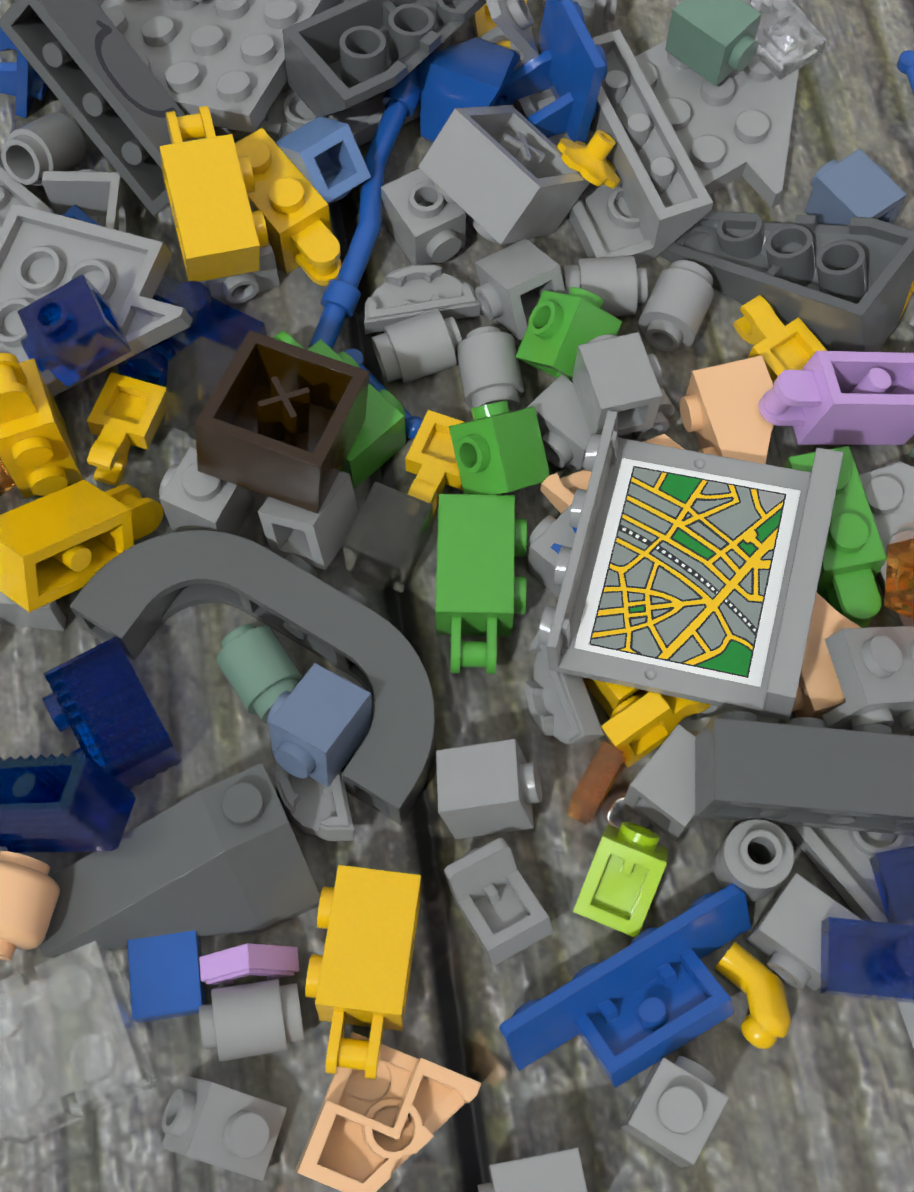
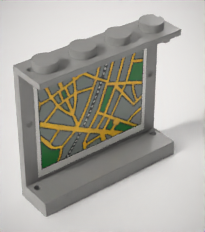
[538,410,844,721]

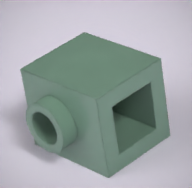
[665,0,762,86]

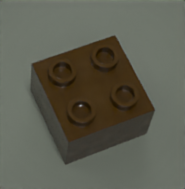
[195,330,370,514]

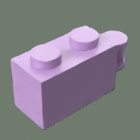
[758,351,914,445]

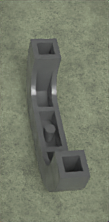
[70,530,435,825]

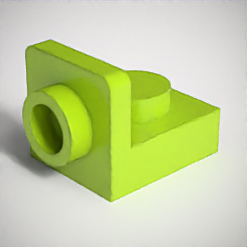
[573,821,668,938]

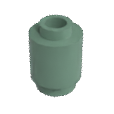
[216,624,303,723]

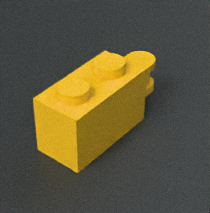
[160,105,269,284]
[235,128,342,286]
[0,353,83,499]
[0,480,163,613]
[305,865,421,1080]

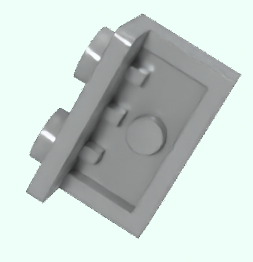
[822,626,914,731]

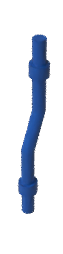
[309,65,421,350]

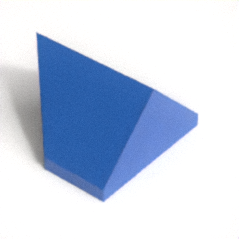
[418,37,520,143]

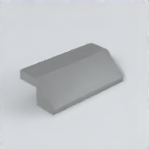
[514,29,713,266]

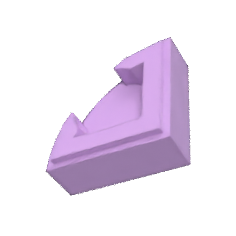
[199,943,299,984]

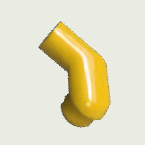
[714,941,792,1049]

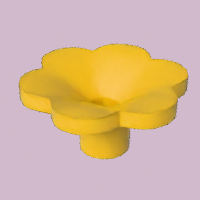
[557,130,620,189]

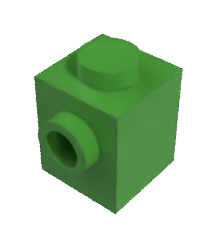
[515,287,622,382]
[449,400,550,495]

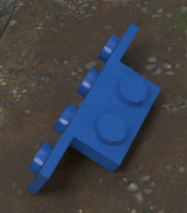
[499,883,751,1088]

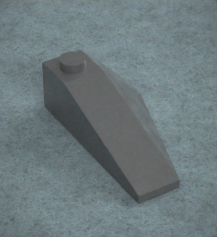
[282,0,486,117]
[661,211,914,352]
[39,762,320,959]

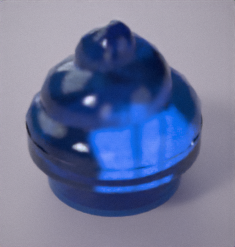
[118,339,178,387]

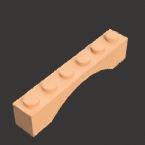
[680,355,861,721]

